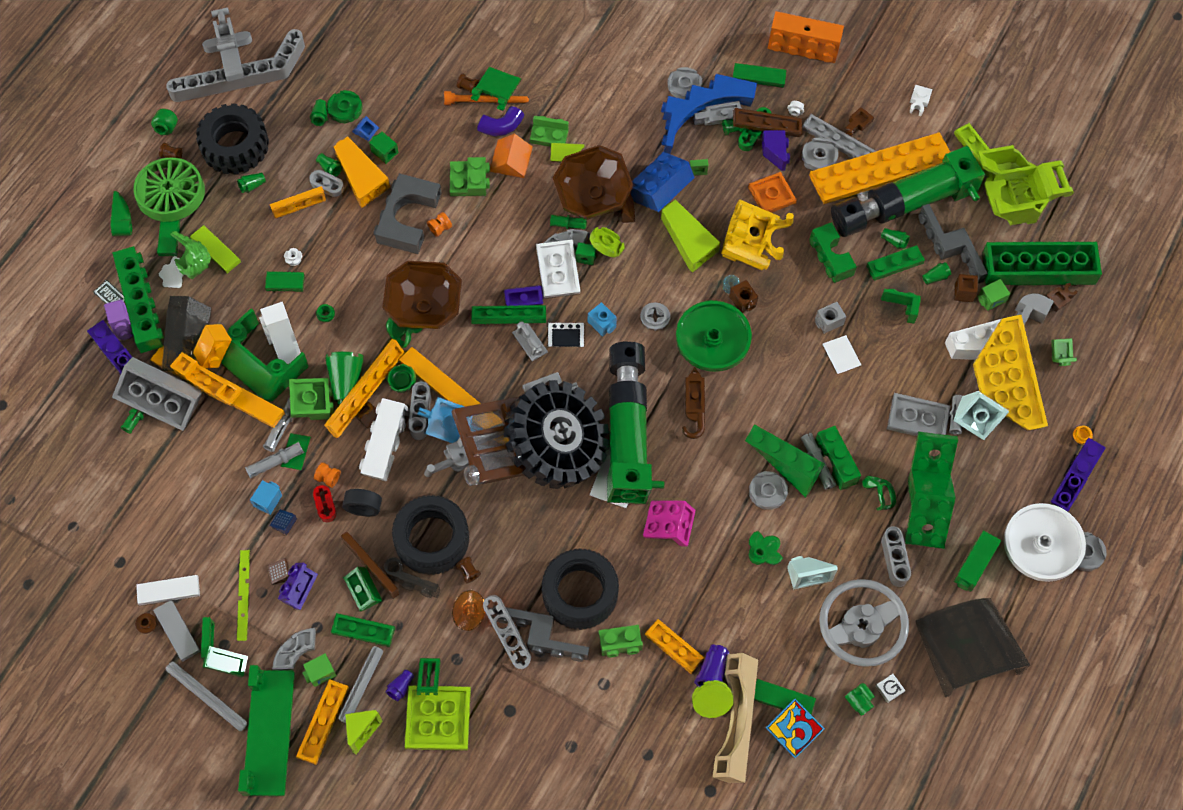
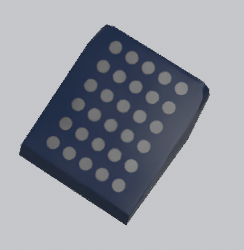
[270,509,297,535]

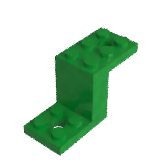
[904,431,958,549]

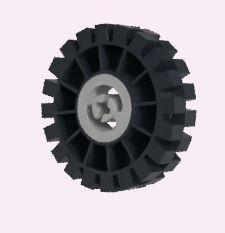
[504,380,610,489]

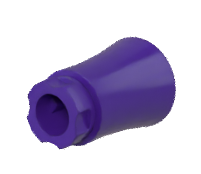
[694,644,729,687]

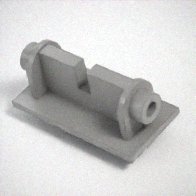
[512,322,548,361]

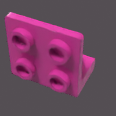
[643,501,696,547]

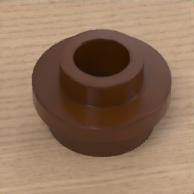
[135,613,156,634]

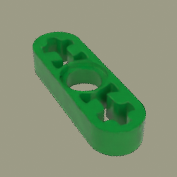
[738,107,772,151]

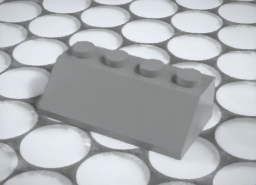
[112,357,203,431]

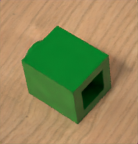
[369,131,399,164]

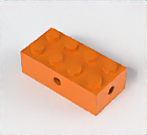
[767,11,844,63]

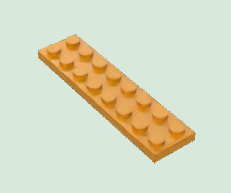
[809,132,950,204]

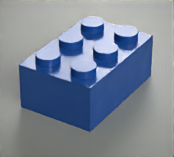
[630,152,695,212]

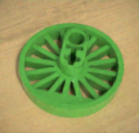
[134,158,205,222]

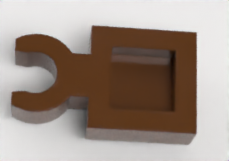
[1045,283,1078,312]

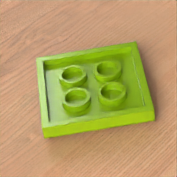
[405,686,471,751]

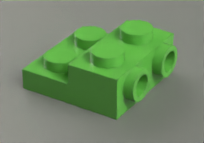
[450,157,490,196]
[289,378,334,420]

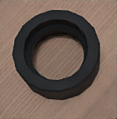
[342,489,382,517]

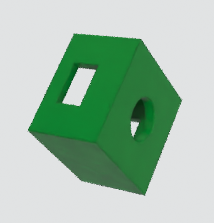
[576,242,596,266]

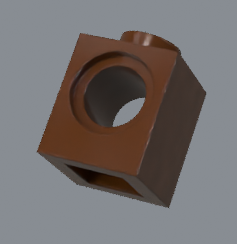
[954,274,978,302]
[729,280,758,313]

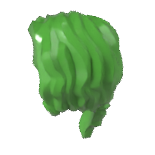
[171,231,211,280]

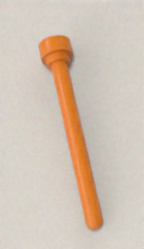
[444,91,529,105]

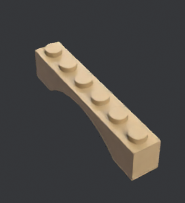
[713,653,758,783]

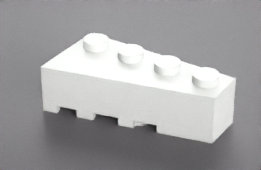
[359,398,410,481]

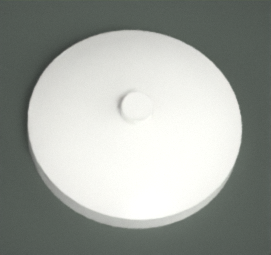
[1004,503,1086,582]

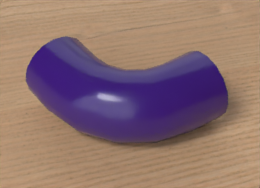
[477,106,525,137]

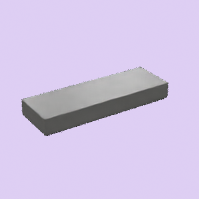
[153,600,200,662]

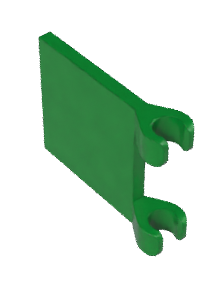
[471,67,521,111]

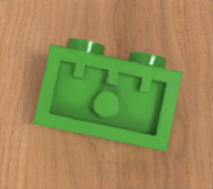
[530,116,569,147]
[599,625,643,658]

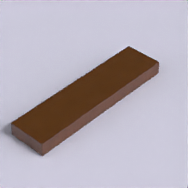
[733,108,802,137]
[341,532,399,599]

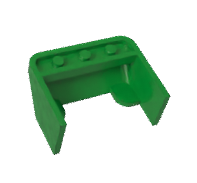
[221,308,309,402]

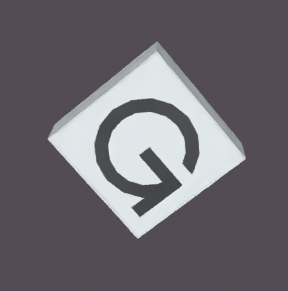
[876,674,905,703]

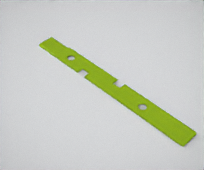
[237,550,250,641]

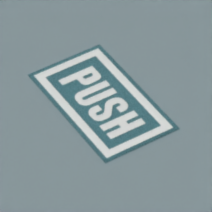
[93,280,125,304]

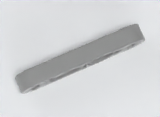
[483,595,531,669]

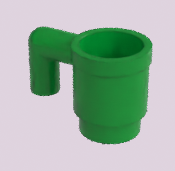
[844,683,875,716]

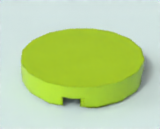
[590,227,625,257]
[692,680,733,718]

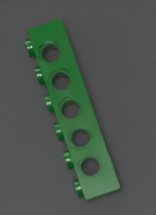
[112,246,164,353]

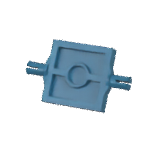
[417,397,482,443]

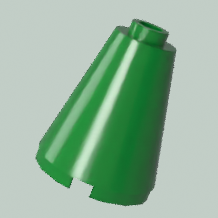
[325,352,364,405]

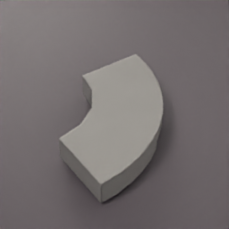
[544,229,589,249]
[272,628,316,671]

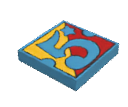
[766,699,825,758]

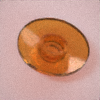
[452,590,485,631]

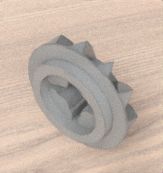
[640,302,670,331]

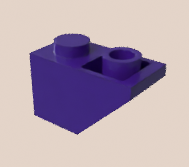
[762,130,790,171]

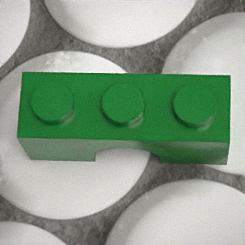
[809,222,857,283]
[815,426,862,491]

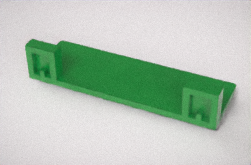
[238,665,295,796]

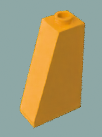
[334,136,390,208]

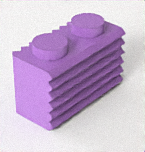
[104,300,134,340]

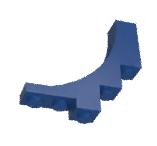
[661,74,757,154]

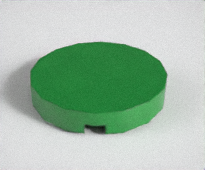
[327,90,363,123]

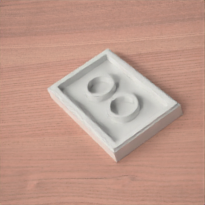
[536,240,580,298]

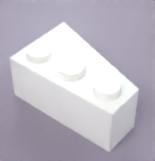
[945,319,1001,360]

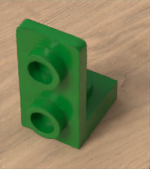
[881,289,921,324]

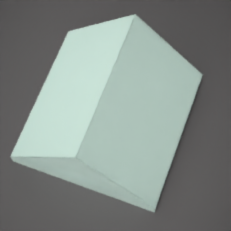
[954,391,1009,440]

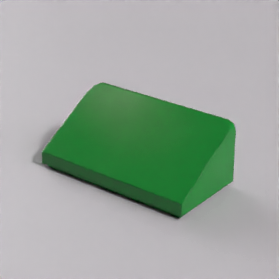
[343,567,382,612]

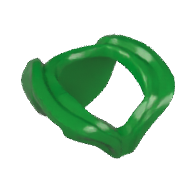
[386,317,423,348]
[862,476,896,511]

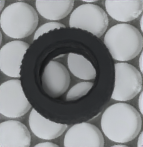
[392,495,469,575]
[542,548,619,630]

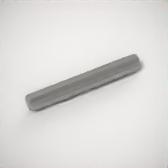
[338,646,383,723]

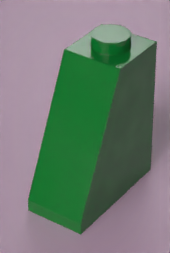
[953,530,1001,591]

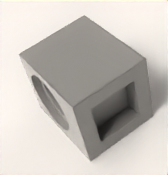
[815,302,846,334]

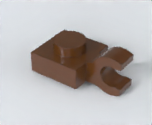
[844,107,874,136]

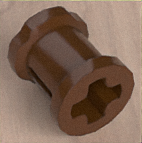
[456,73,479,94]
[159,142,183,159]
[455,557,481,583]

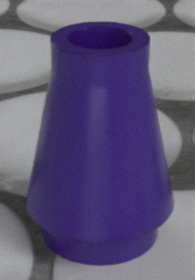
[386,669,414,701]

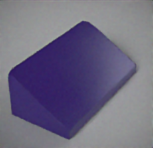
[504,285,543,306]

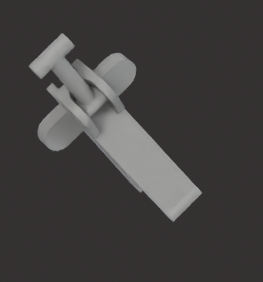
[202,7,252,82]
[424,423,515,477]

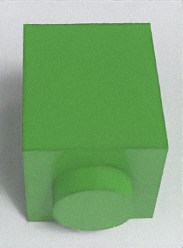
[977,279,1011,311]
[302,653,337,687]

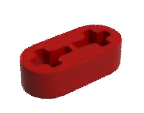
[313,485,337,523]

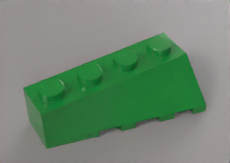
[745,424,825,498]

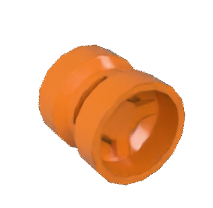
[427,212,453,237]
[314,462,341,488]

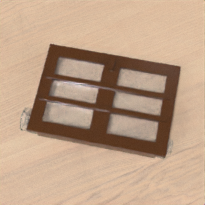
[451,397,567,486]

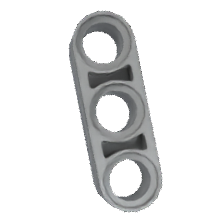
[409,381,431,440]
[881,526,911,587]

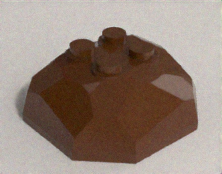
[553,145,633,220]
[382,261,462,329]

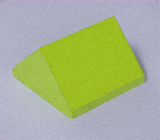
[345,710,383,754]

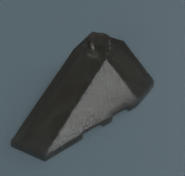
[162,296,212,371]

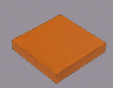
[748,172,797,213]

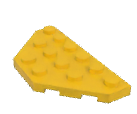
[973,315,1048,431]

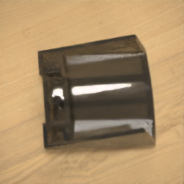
[915,598,1030,697]

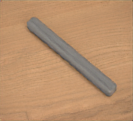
[166,662,247,731]

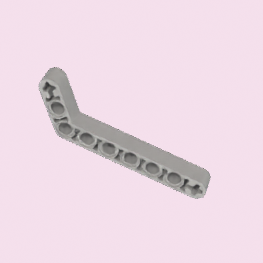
[166,29,305,102]

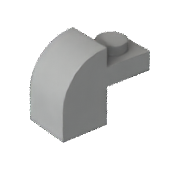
[1015,294,1054,325]

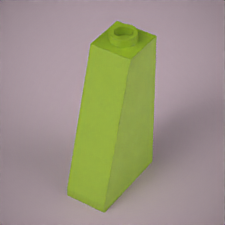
[661,199,720,273]

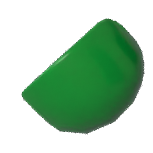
[387,364,417,393]

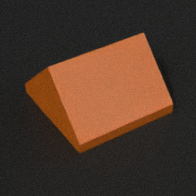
[490,133,533,178]

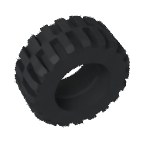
[196,103,269,174]

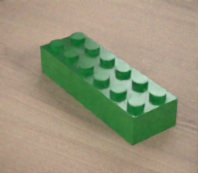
[982,242,1102,285]

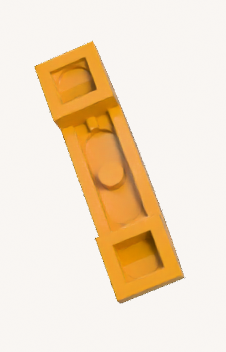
[170,352,242,406]

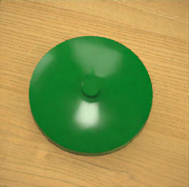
[676,300,752,372]

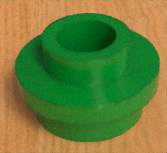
[316,304,335,322]

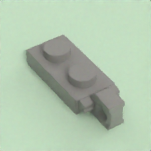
[693,101,742,125]

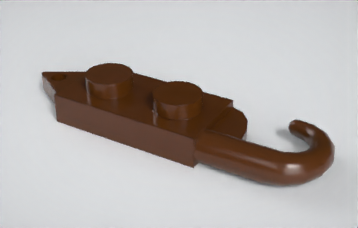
[682,367,705,439]

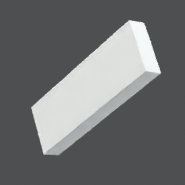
[136,575,200,606]

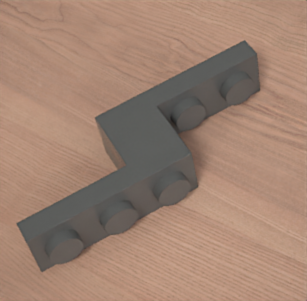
[919,204,988,284]
[493,605,589,662]

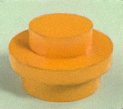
[1073,426,1093,444]

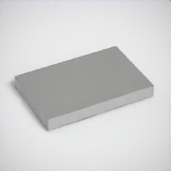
[887,393,951,436]

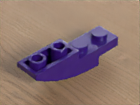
[87,320,132,375]
[1050,438,1106,512]

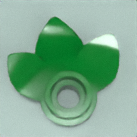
[748,531,783,565]

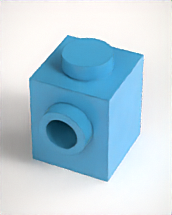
[587,302,617,337]
[250,480,282,515]

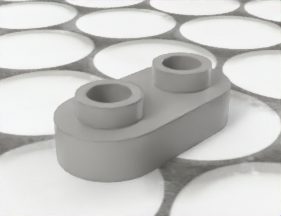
[309,170,344,197]

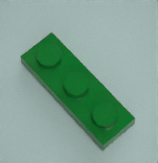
[866,245,925,281]

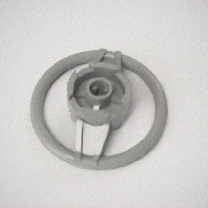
[819,579,909,667]

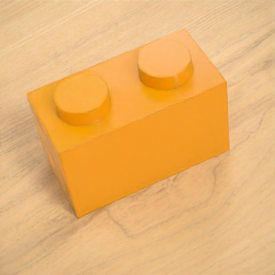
[193,324,231,368]

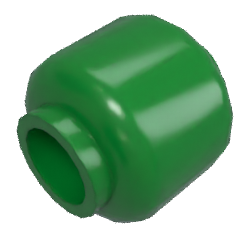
[151,108,178,135]

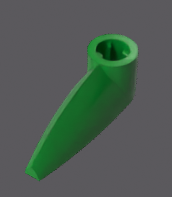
[111,191,133,236]

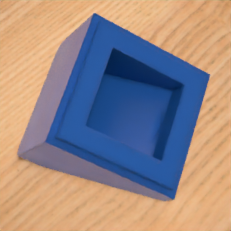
[352,116,379,141]

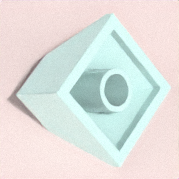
[787,556,838,590]

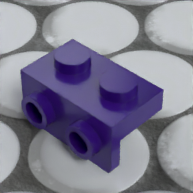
[278,563,318,610]

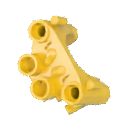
[721,200,794,270]

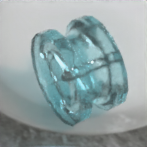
[722,275,740,294]

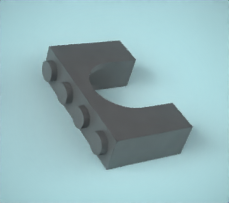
[374,173,442,254]

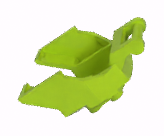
[978,145,1074,225]

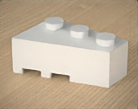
[259,302,301,364]

